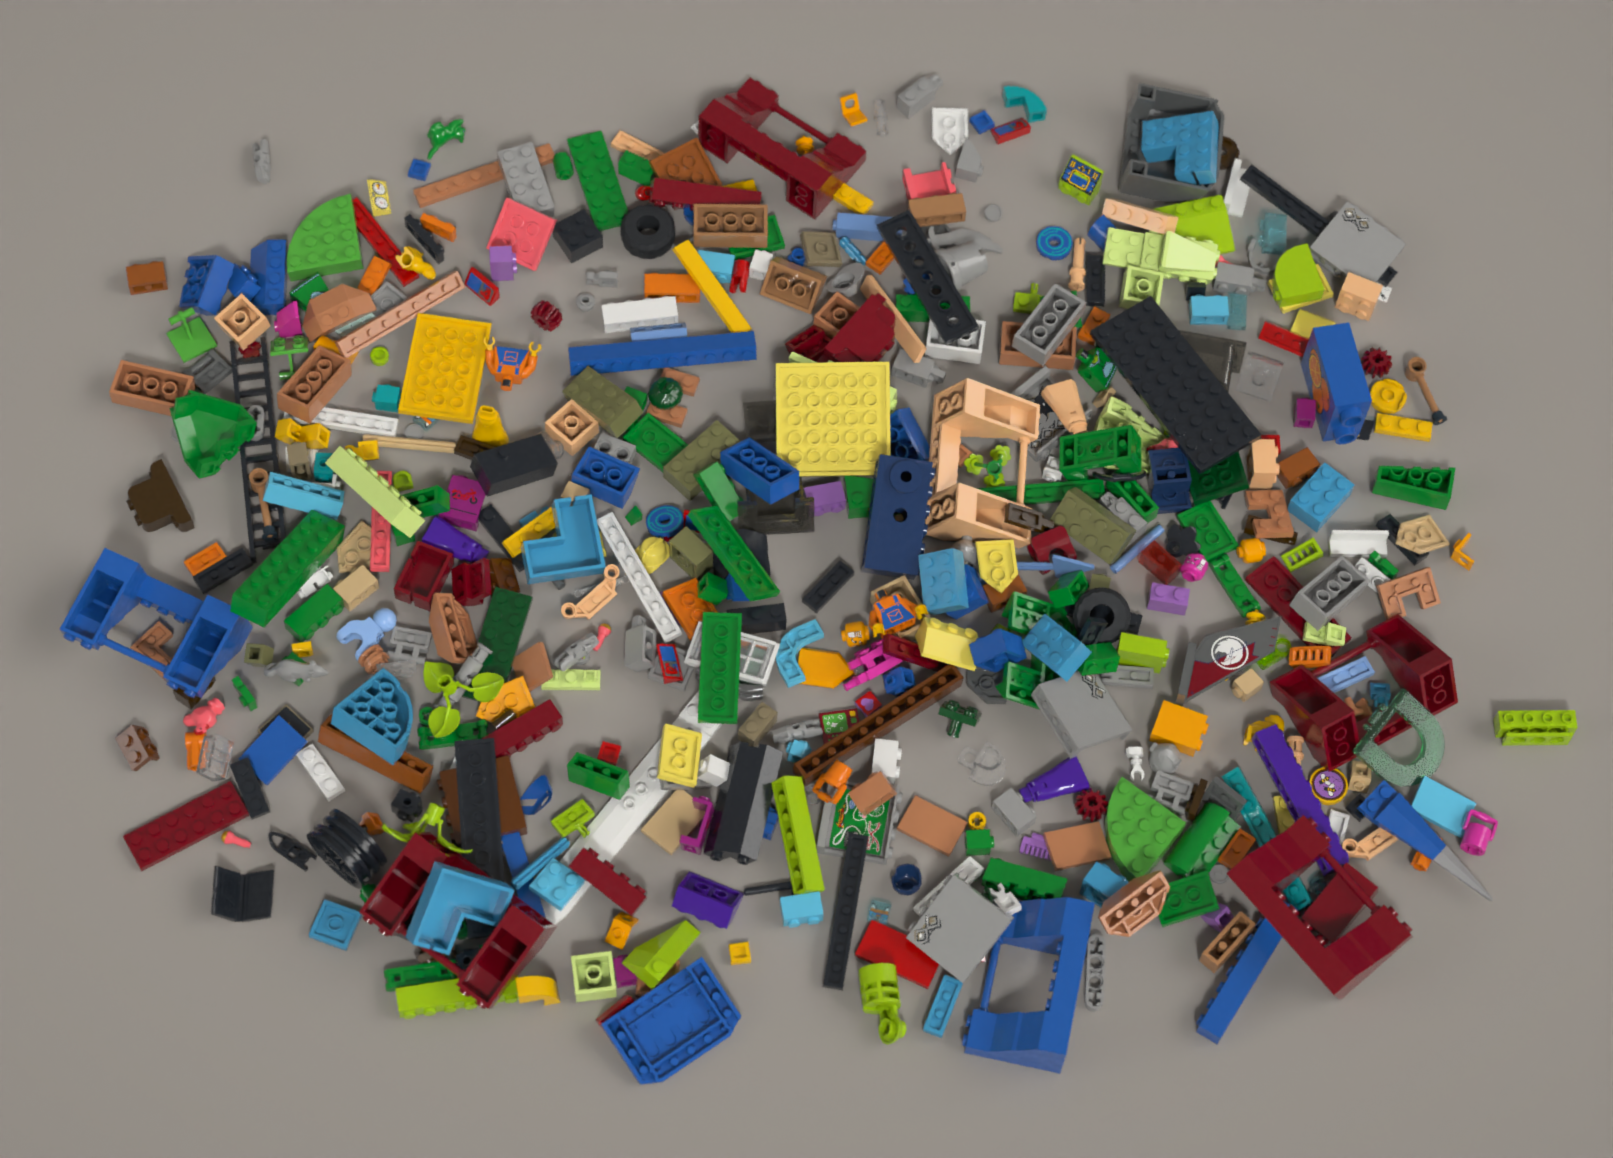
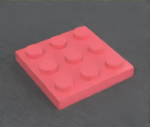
[486,198,557,271]

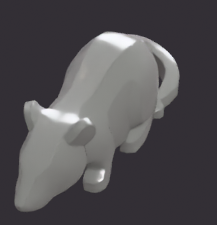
[264,659,329,682]

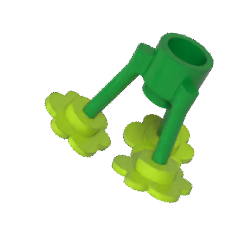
[964,445,1011,488]

